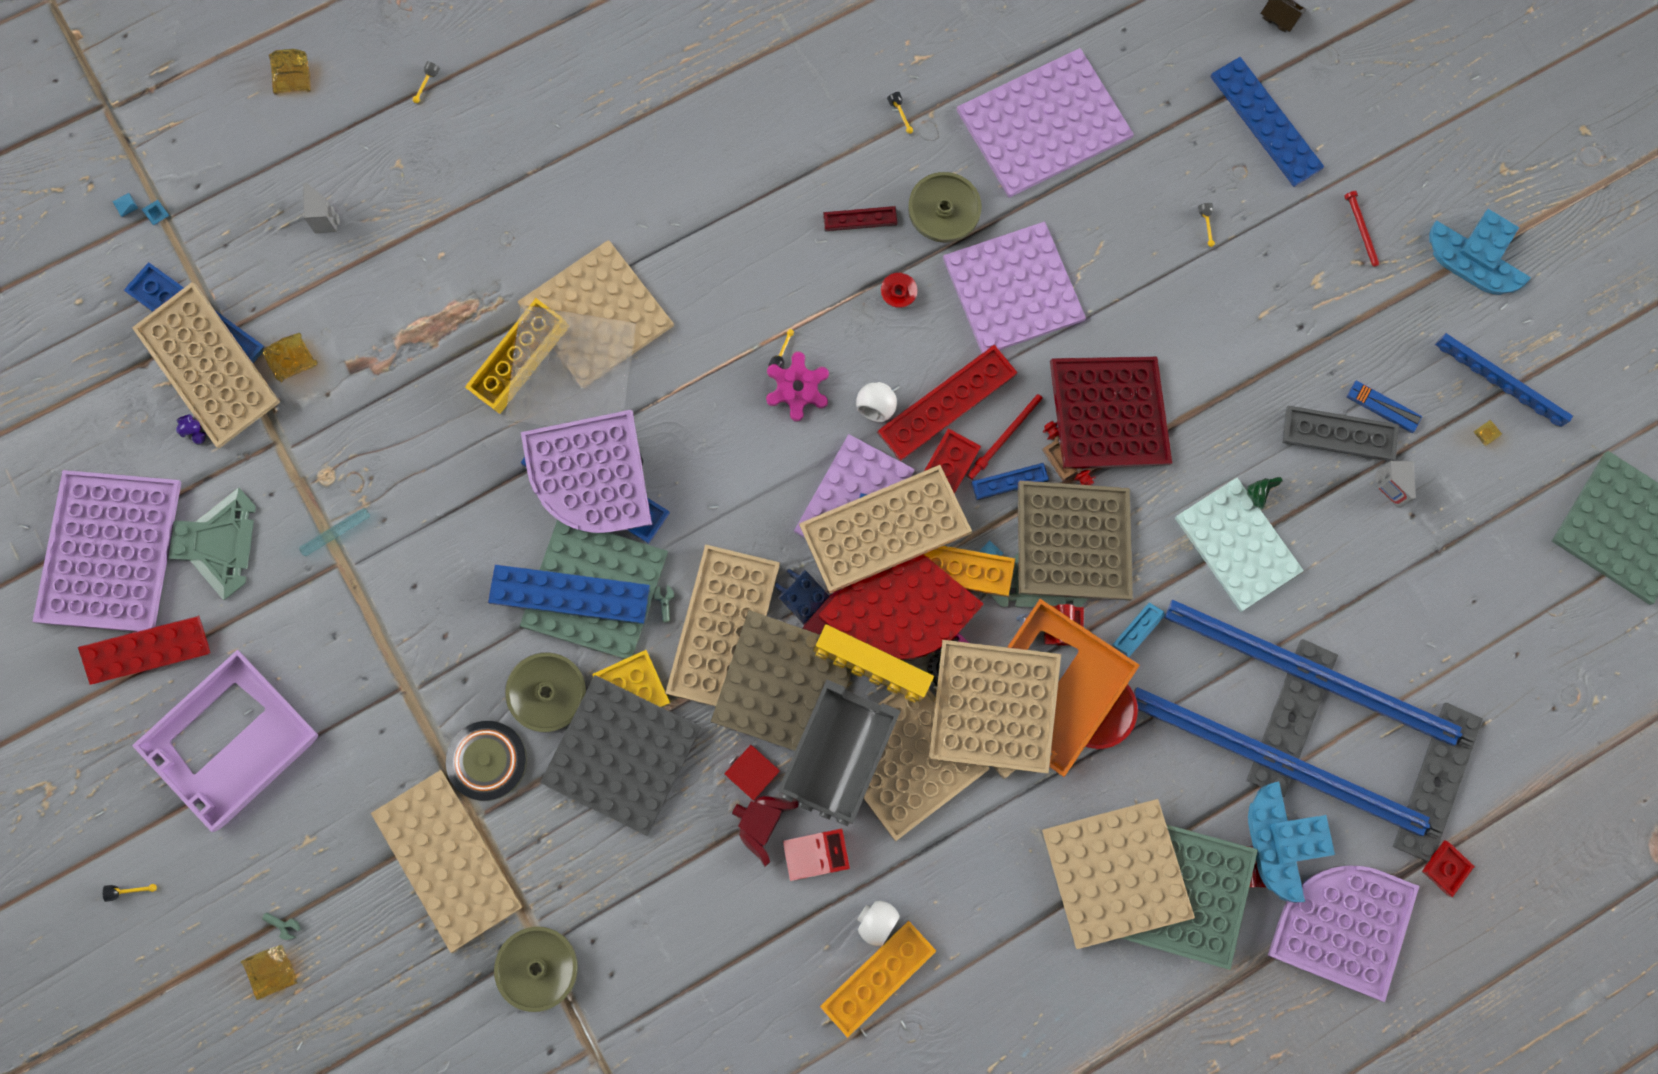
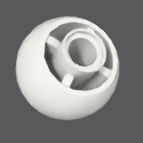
[856,382,897,422]
[857,901,900,946]

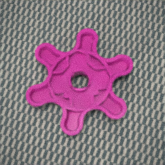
[766,351,829,422]

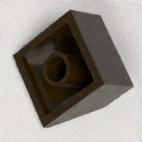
[1260,0,1307,33]

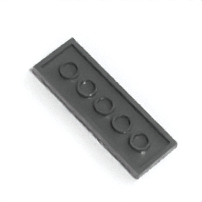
[1282,405,1399,461]

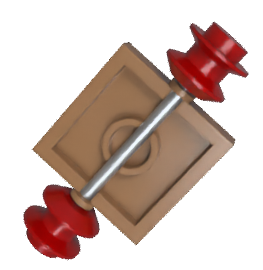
[1042,421,1095,486]

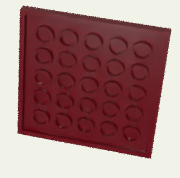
[1050,356,1172,469]

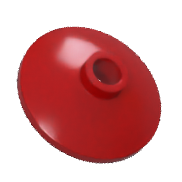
[881,273,918,308]

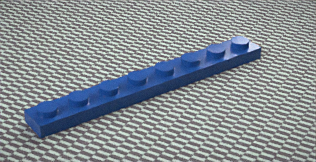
[1435,333,1573,427]

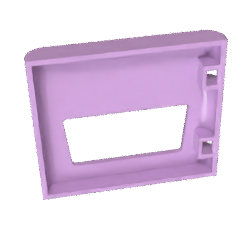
[132,650,318,832]

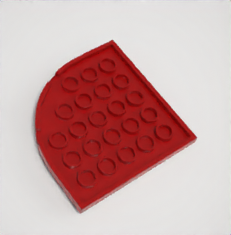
[819,554,984,660]

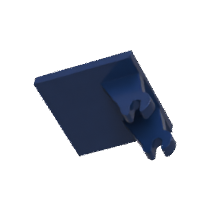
[774,568,829,624]

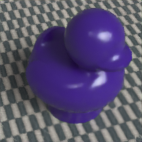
[176,414,206,444]

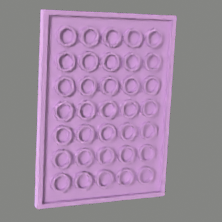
[956,48,1134,198]
[32,470,181,632]

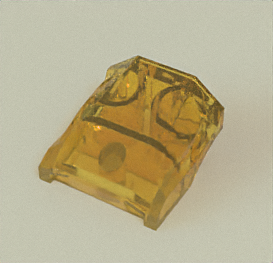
[269,49,311,95]
[263,332,318,382]
[240,945,298,1000]

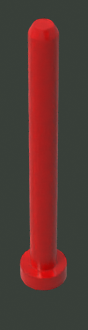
[1344,191,1379,267]

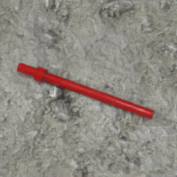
[967,394,1043,480]

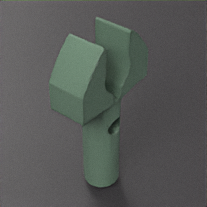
[654,585,674,623]
[262,913,300,940]

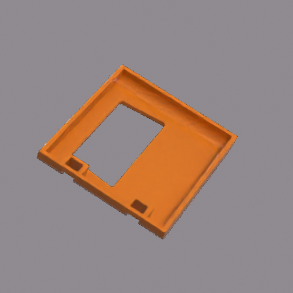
[1007,599,1140,777]

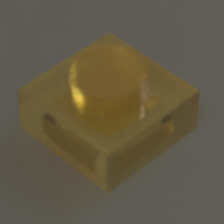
[1473,419,1502,446]

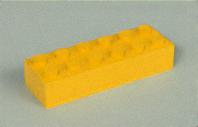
[465,298,570,414]
[813,624,934,703]

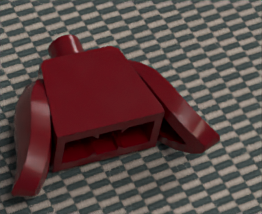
[732,796,799,867]

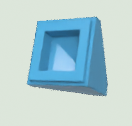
[112,193,138,217]
[142,200,170,225]

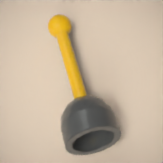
[412,61,440,103]
[1198,203,1215,247]

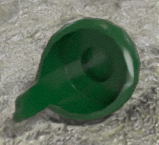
[1247,477,1283,510]

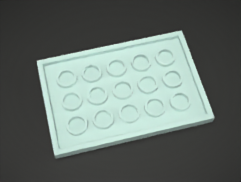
[1175,478,1304,612]

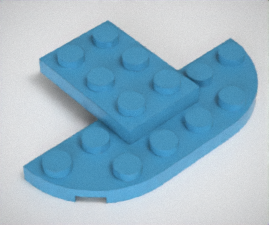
[1429,209,1531,295]
[1248,781,1335,903]

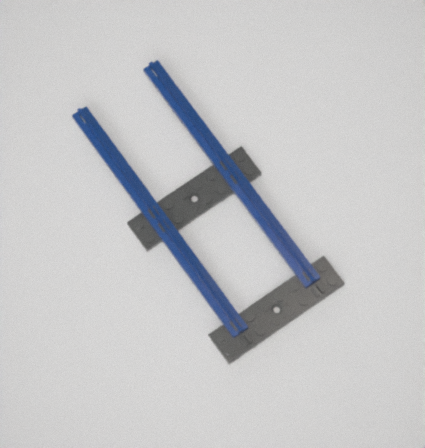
[1134,600,1483,862]

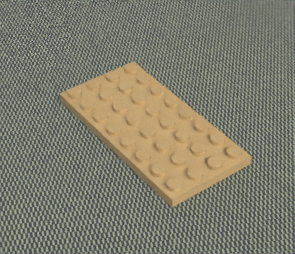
[132,282,280,448]
[799,465,972,594]
[665,544,780,706]
[371,770,523,953]

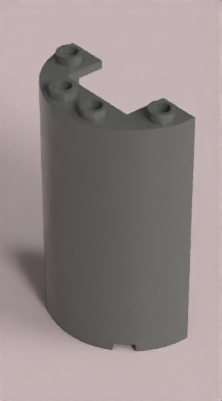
[778,680,900,827]

